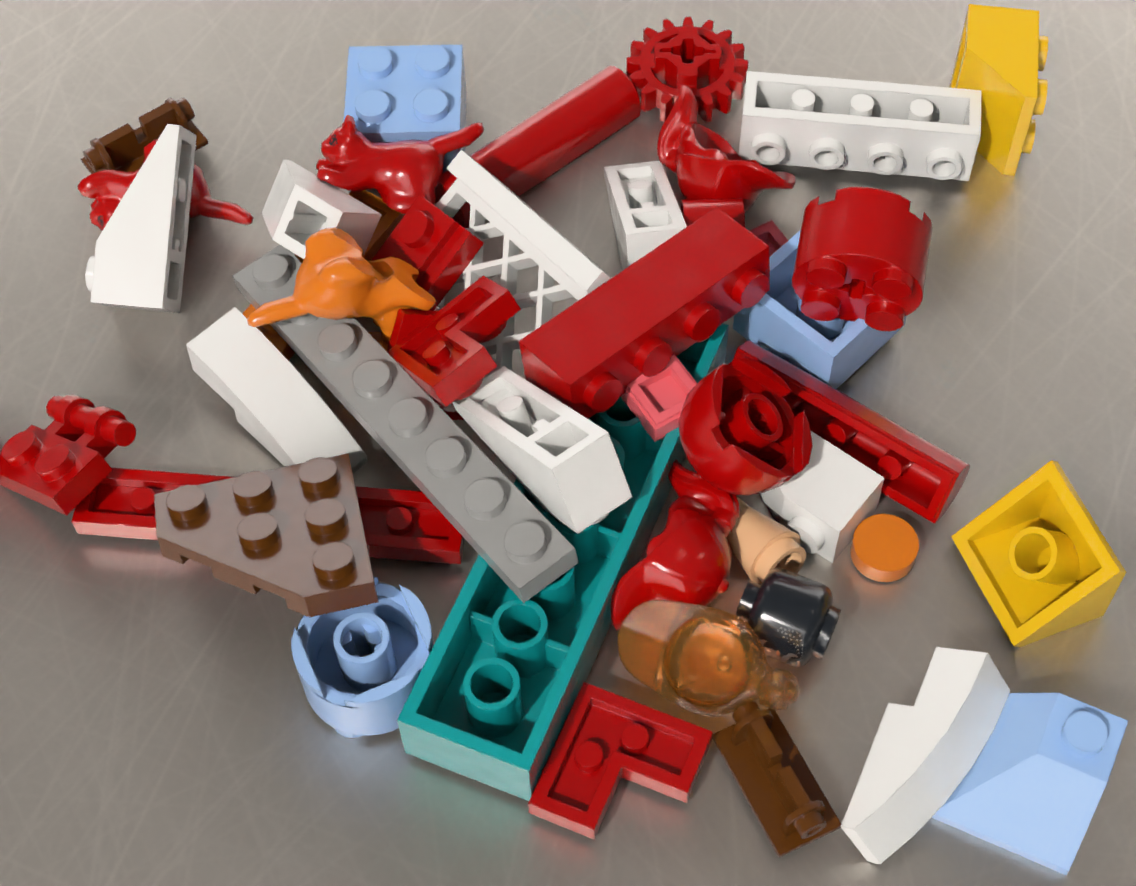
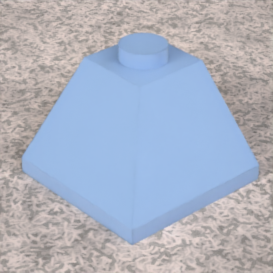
[931,692,1128,875]

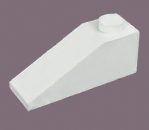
[85,124,197,313]
[604,160,687,271]
[452,366,632,534]
[759,430,884,563]

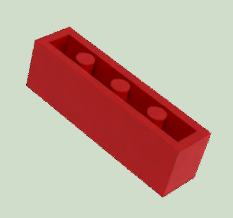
[519,207,770,419]

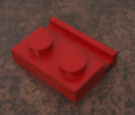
[371,195,484,311]

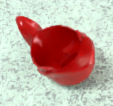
[657,85,796,213]
[611,459,741,631]

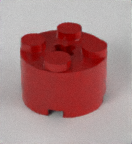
[792,187,933,331]

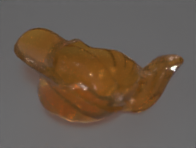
[618,600,800,717]

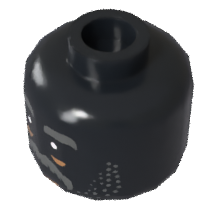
[735,568,841,667]

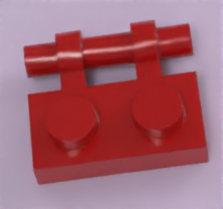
[0,394,136,516]

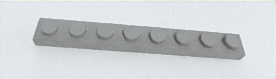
[232,245,579,603]

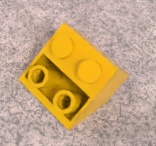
[950,4,1049,176]

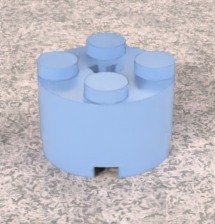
[291,577,434,738]

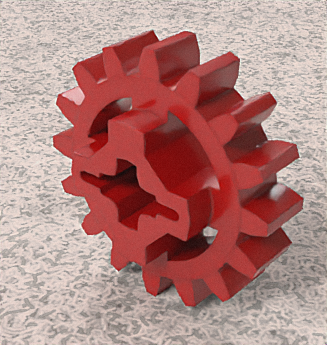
[626,16,748,123]

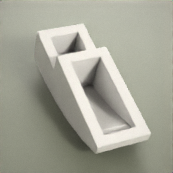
[186,307,368,473]
[841,647,1010,864]

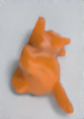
[247,227,436,344]

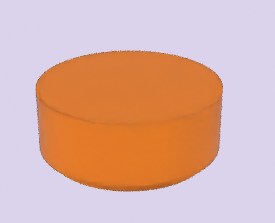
[850,514,919,582]

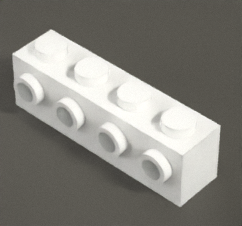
[739,71,982,181]

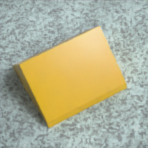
[951,460,1126,647]

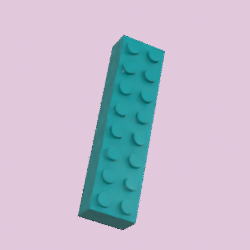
[397,323,729,801]

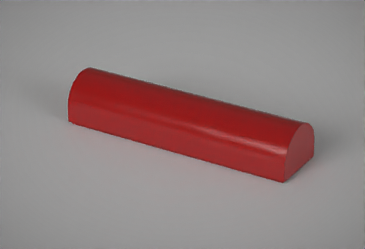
[435,65,641,229]
[733,340,970,524]

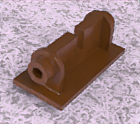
[81,97,209,174]
[712,701,842,858]

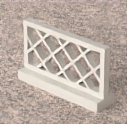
[434,150,612,380]

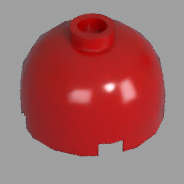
[678,357,813,495]

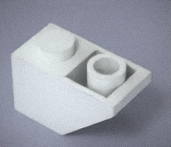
[261,160,382,259]

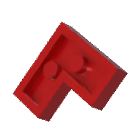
[387,276,521,407]
[528,682,713,840]

